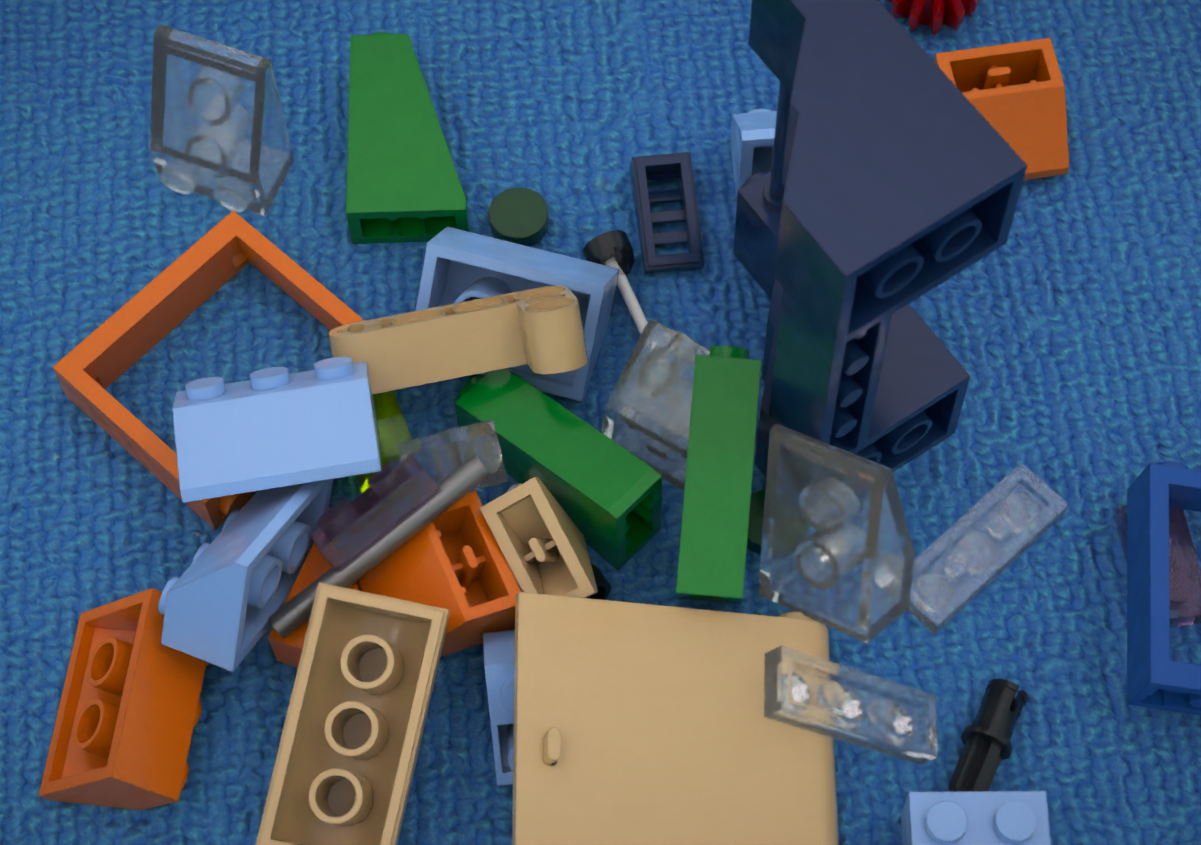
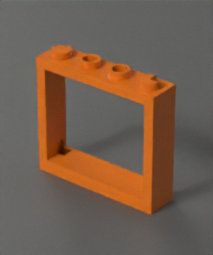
[52,211,365,530]

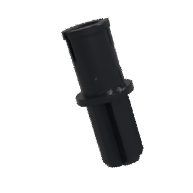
[948,679,1028,792]

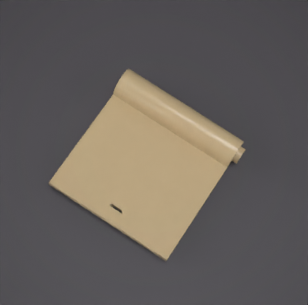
[512,592,839,845]

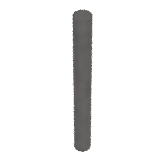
[268,455,491,639]

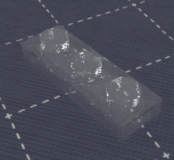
[888,462,1068,635]
[764,646,938,764]

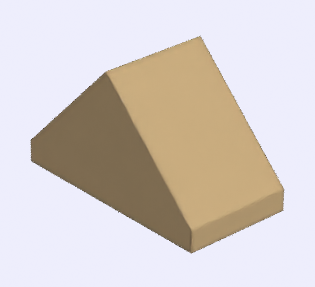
[480,477,598,598]

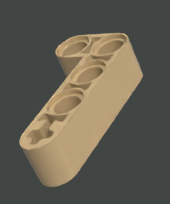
[328,286,588,394]

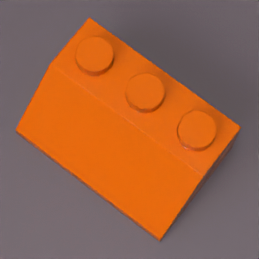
[38,588,208,810]

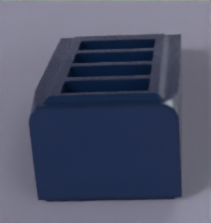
[629,152,705,274]

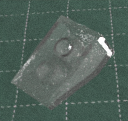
[150,24,294,216]
[758,424,915,643]

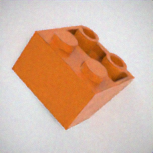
[934,38,1069,180]
[356,491,521,657]

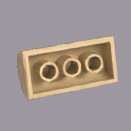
[255,582,451,845]

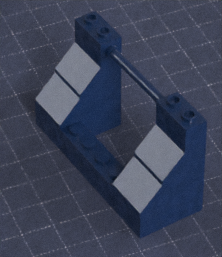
[733,0,1027,528]

